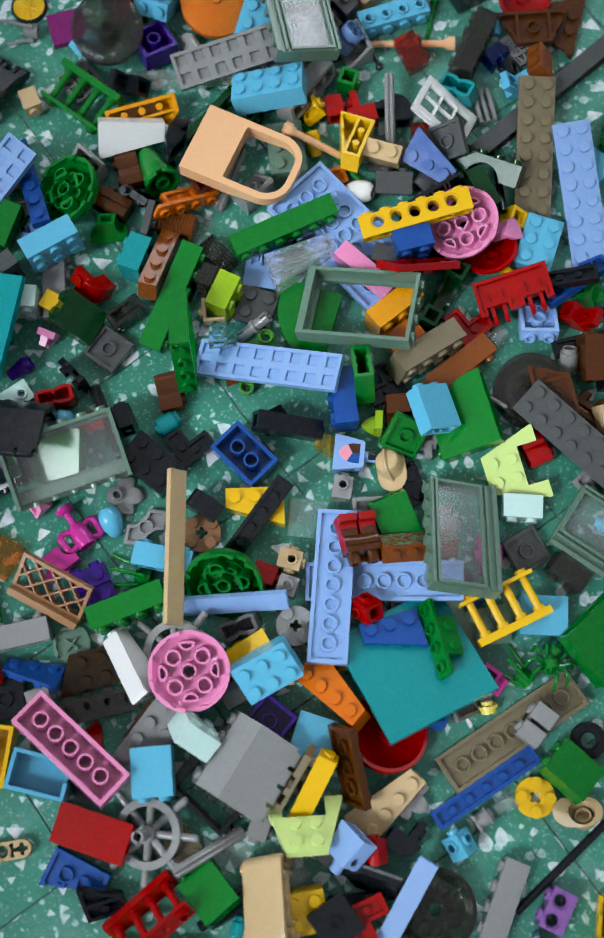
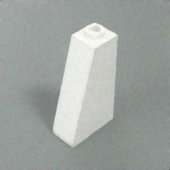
[97,117,168,158]
[103,628,155,705]

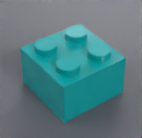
[116,231,154,283]

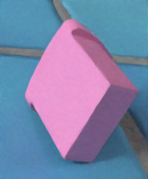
[492,217,523,242]

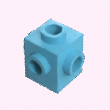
[441,826,479,863]

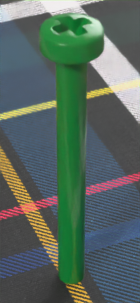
[425,0,439,40]

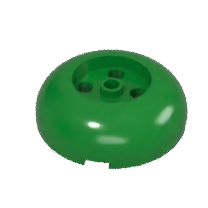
[40,155,99,224]
[184,548,264,617]

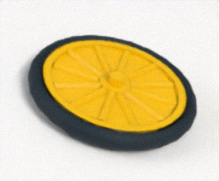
[11,0,48,24]

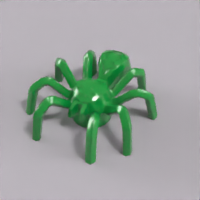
[523,641,575,691]

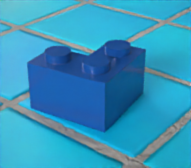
[390,222,435,259]

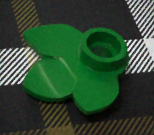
[573,278,604,309]

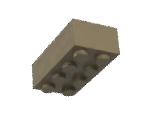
[385,317,467,386]

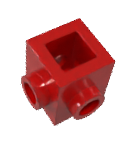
[351,592,384,625]

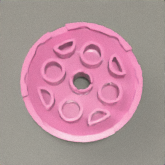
[430,186,499,259]
[147,630,230,713]

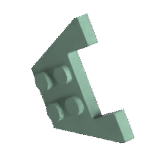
[445,581,518,649]

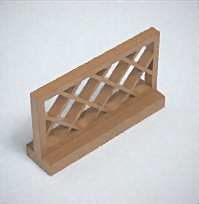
[6,550,95,630]

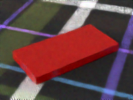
[49,801,136,867]

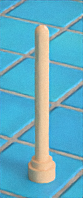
[371,36,455,51]
[281,120,340,160]

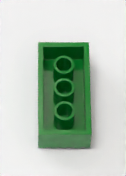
[83,578,164,635]

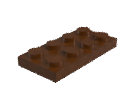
[327,722,372,811]

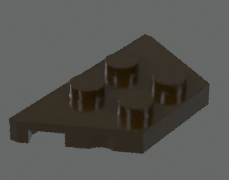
[61,645,121,699]

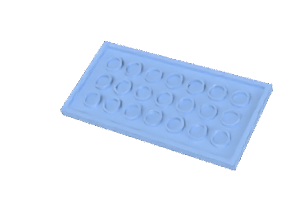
[267,161,413,310]

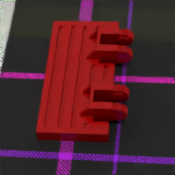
[376,256,461,274]
[472,260,556,326]

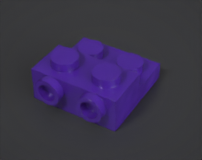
[68,560,118,615]

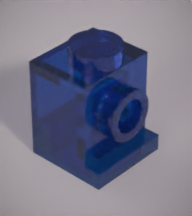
[481,41,510,74]

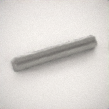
[384,72,395,144]
[214,147,246,213]
[172,827,246,879]

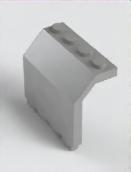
[192,710,303,822]

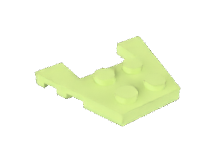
[481,424,554,497]
[265,795,343,858]

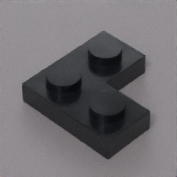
[371,358,408,408]
[163,427,214,469]

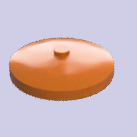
[180,0,244,39]

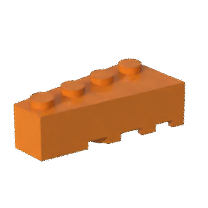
[297,662,371,732]

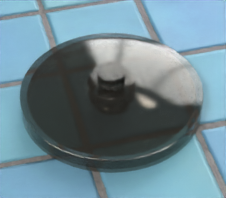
[71,0,144,66]

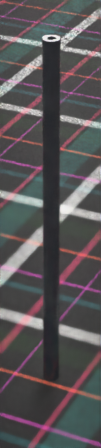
[515,819,604,916]

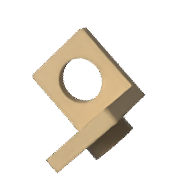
[198,297,227,327]

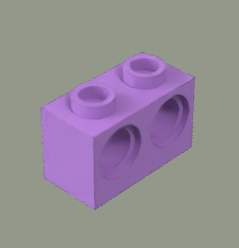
[534,884,579,938]

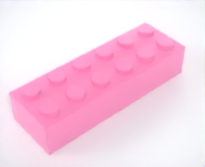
[11,690,131,810]

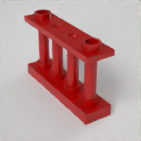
[101,869,196,938]

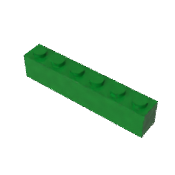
[228,192,339,262]
[139,239,206,354]

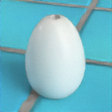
[346,180,375,202]

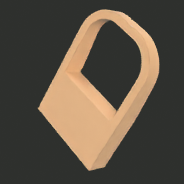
[179,104,302,205]

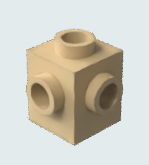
[276,546,307,576]

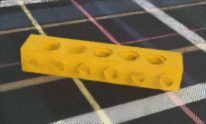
[357,185,474,243]

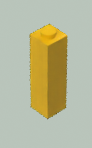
[288,748,339,817]

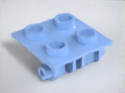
[242,253,284,290]

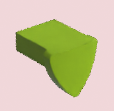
[361,410,383,438]

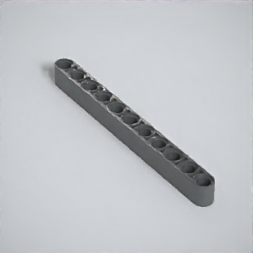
[471,35,604,165]

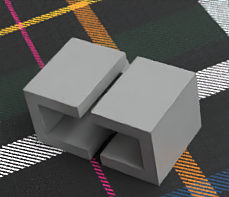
[513,701,560,749]

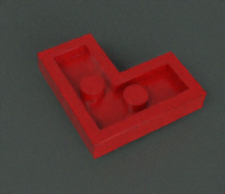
[442,307,495,347]
[351,891,390,938]

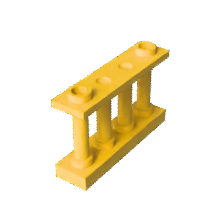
[458,568,554,648]

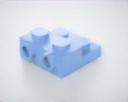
[517,302,560,343]

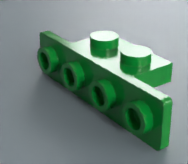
[418,598,464,680]

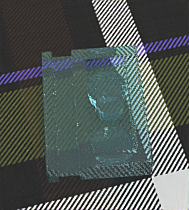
[209,323,237,349]

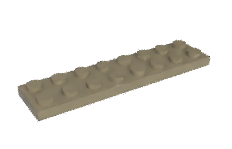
[513,75,556,218]
[434,672,589,794]

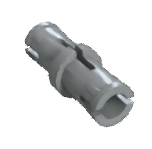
[236,311,273,342]

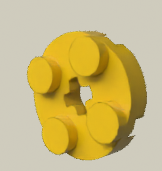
[514,776,557,819]

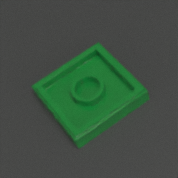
[379,410,427,458]

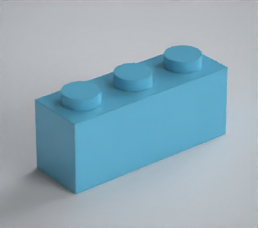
[130,538,195,576]

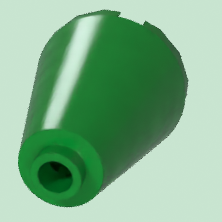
[138,147,180,198]

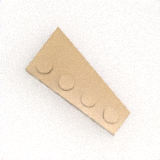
[343,768,427,838]

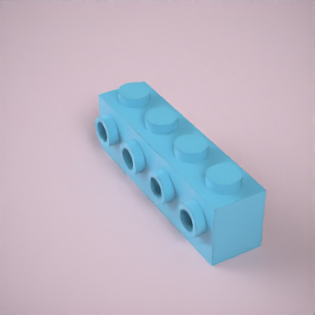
[356,0,430,39]

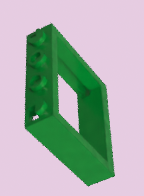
[167,288,198,393]

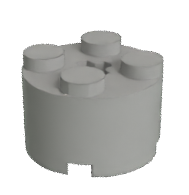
[276,606,310,648]

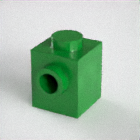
[337,66,362,96]

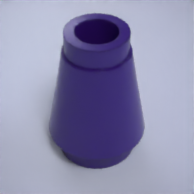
[6,356,36,381]

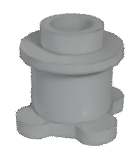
[469,807,495,834]

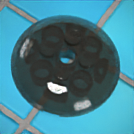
[394,866,477,938]

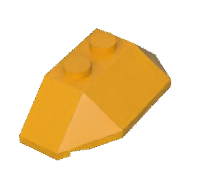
[104,92,179,127]

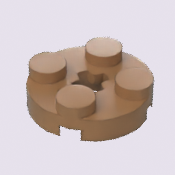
[185,514,222,553]

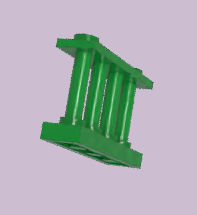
[40,57,125,135]

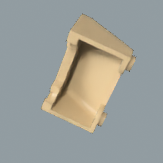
[240,852,301,938]

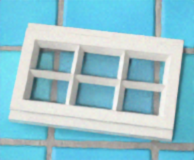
[410,75,477,138]

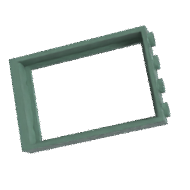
[295,265,425,350]

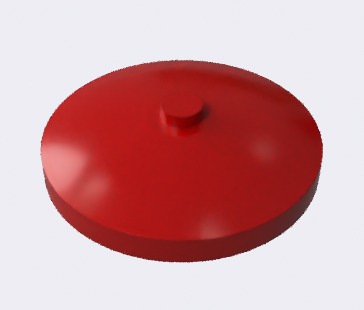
[348,699,428,774]

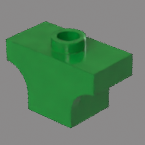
[90,213,129,244]

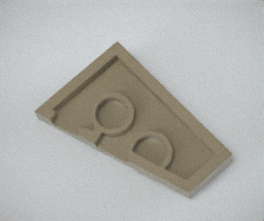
[273,743,317,813]

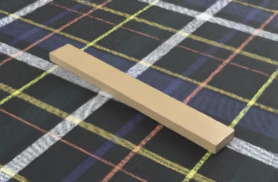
[163,468,187,627]

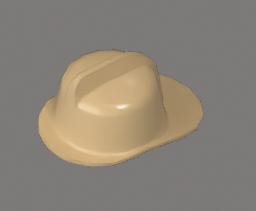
[375,448,407,491]
[552,797,603,830]

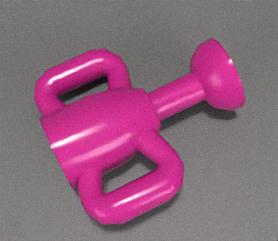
[55,503,105,554]

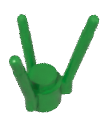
[110,553,152,587]
[494,644,535,689]

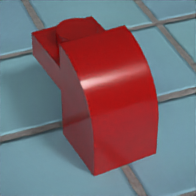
[346,90,379,128]
[70,265,116,303]
[558,301,604,332]

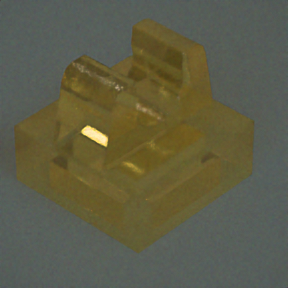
[314,434,335,458]

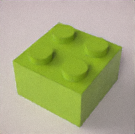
[204,268,244,323]

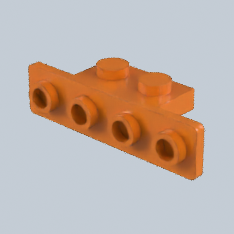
[153,186,220,219]

